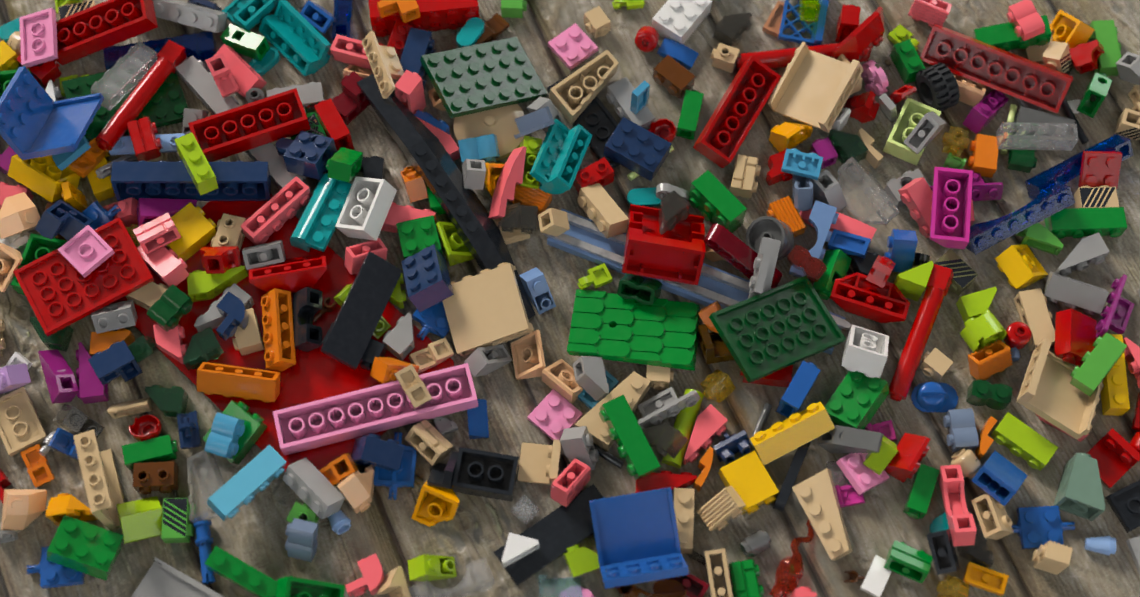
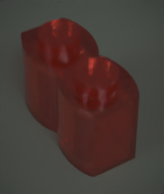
[787,245,827,282]

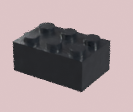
[452,447,519,502]

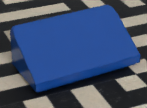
[467,399,489,439]

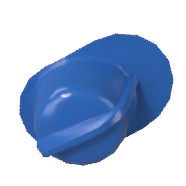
[911,382,958,413]

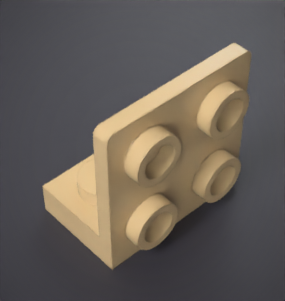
[518,440,561,485]

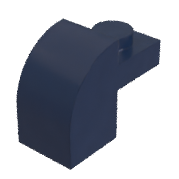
[216,291,249,341]

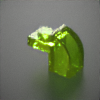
[799,0,820,22]

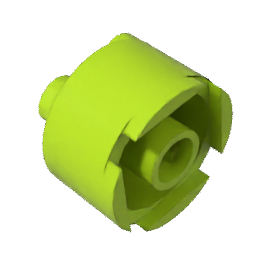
[960,310,1007,353]

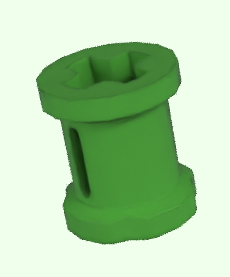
[943,152,967,169]

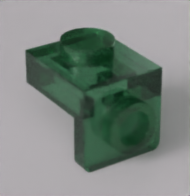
[128,335,157,362]

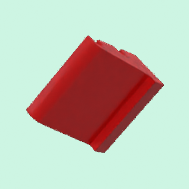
[622,204,706,285]

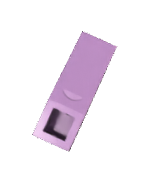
[0,363,31,395]

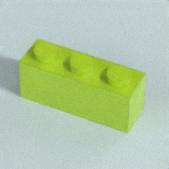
[174,132,218,196]
[990,412,1059,471]

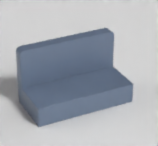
[514,106,555,139]

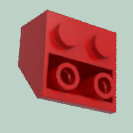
[884,433,930,483]

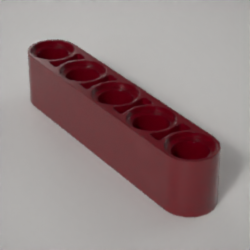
[704,223,783,289]

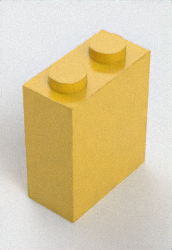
[167,202,217,262]
[718,450,779,515]

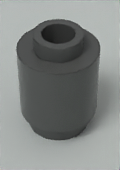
[246,88,265,103]
[740,530,771,558]

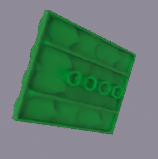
[567,289,701,371]

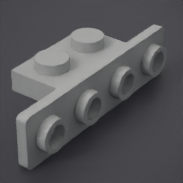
[748,237,781,299]
[637,387,701,433]

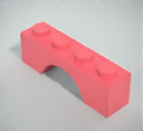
[938,465,977,547]

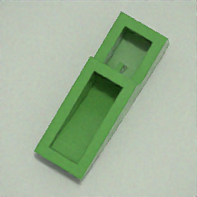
[1005,211,1064,255]

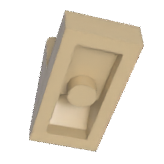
[377,566,411,597]

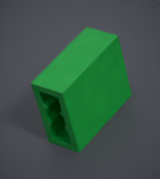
[202,401,268,465]

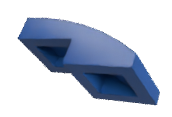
[657,38,699,70]
[48,428,79,460]

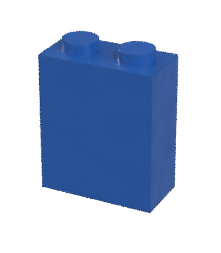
[776,361,820,418]
[971,450,1028,507]

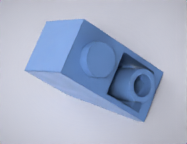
[519,267,556,315]

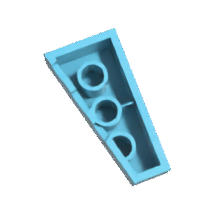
[207,445,286,521]

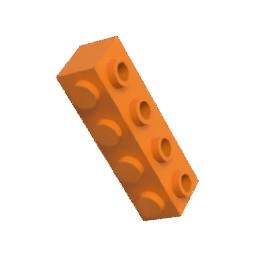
[261,288,296,372]
[197,362,280,402]

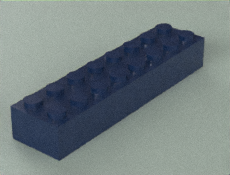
[111,160,271,201]

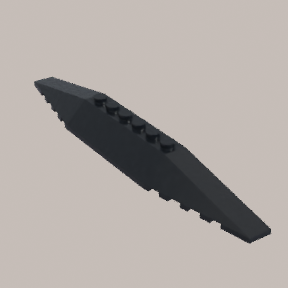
[357,74,536,320]

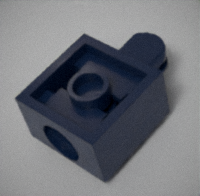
[276,130,337,180]

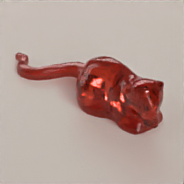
[769,519,814,597]

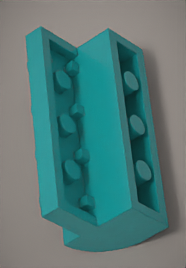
[221,0,279,31]
[259,0,331,76]
[529,118,593,194]
[290,173,352,252]

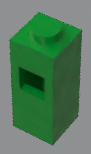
[220,24,270,61]
[676,90,704,140]
[813,249,852,300]
[122,434,179,470]
[903,463,940,519]

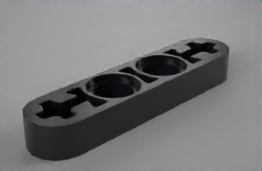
[773,442,811,512]

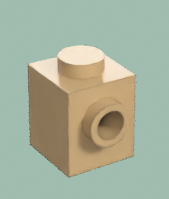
[584,6,611,39]
[710,43,740,73]
[538,208,570,237]
[919,348,954,382]
[645,365,674,390]

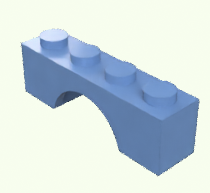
[789,200,839,281]

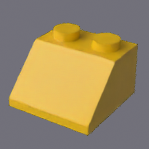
[995,244,1048,289]

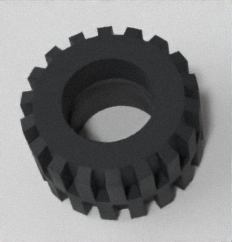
[916,63,960,111]

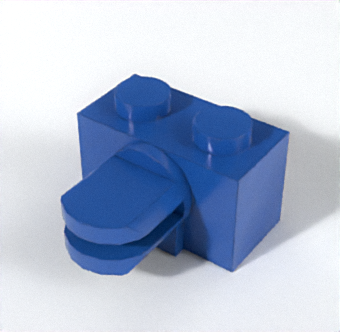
[884,229,918,272]

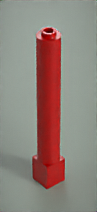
[95,40,186,151]
[736,43,871,68]
[889,264,954,402]

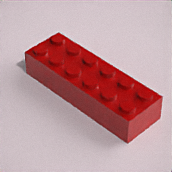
[54,0,158,66]
[368,0,479,37]
[692,56,782,168]
[188,88,310,162]

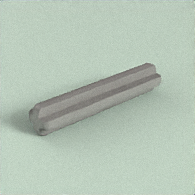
[95,154,138,179]

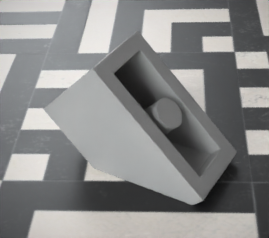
[903,111,946,154]
[464,344,512,377]

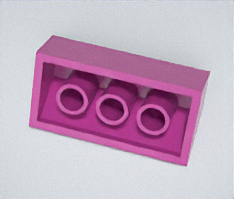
[930,167,973,249]

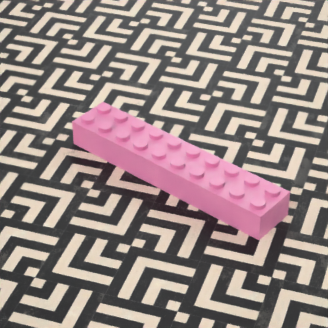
[273,363,478,456]

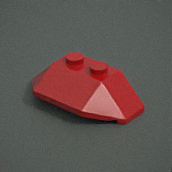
[830,6,885,62]
[249,256,327,293]
[830,272,910,323]

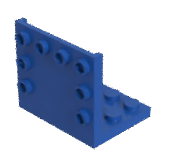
[0,66,104,160]
[589,487,689,589]

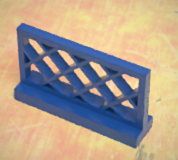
[778,0,829,46]

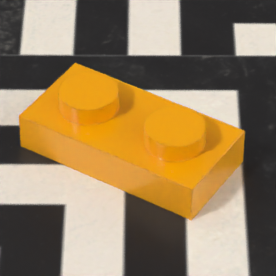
[61,181,88,213]
[962,562,1009,596]

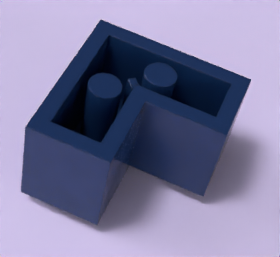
[35,200,93,241]
[88,340,143,385]
[351,433,405,472]

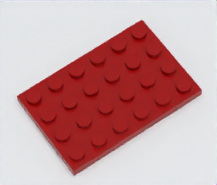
[13,217,155,336]

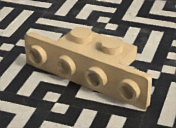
[362,31,404,99]

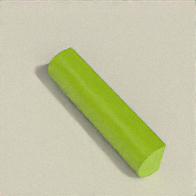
[661,389,704,469]

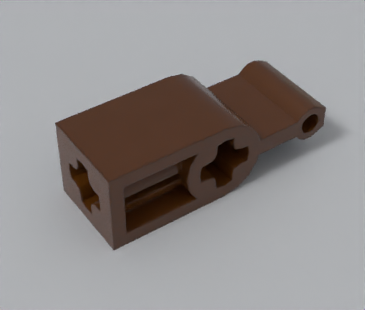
[474,13,509,45]

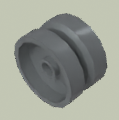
[746,216,794,260]

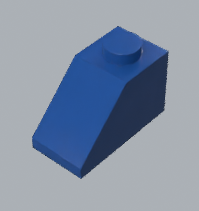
[300,0,334,34]

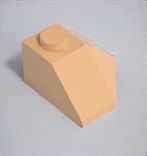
[0,192,40,240]
[337,466,375,514]
[1,489,47,530]

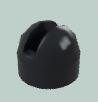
[914,252,930,266]

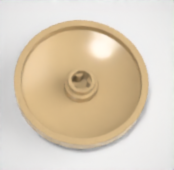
[453,104,526,161]

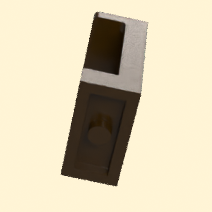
[698,324,734,364]

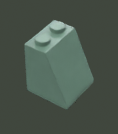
[1053,453,1106,521]

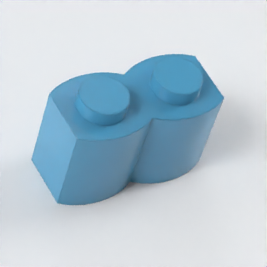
[458,134,500,163]
[205,412,245,459]

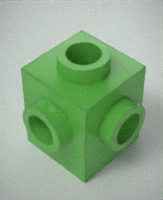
[286,500,319,523]

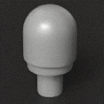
[39,431,55,456]

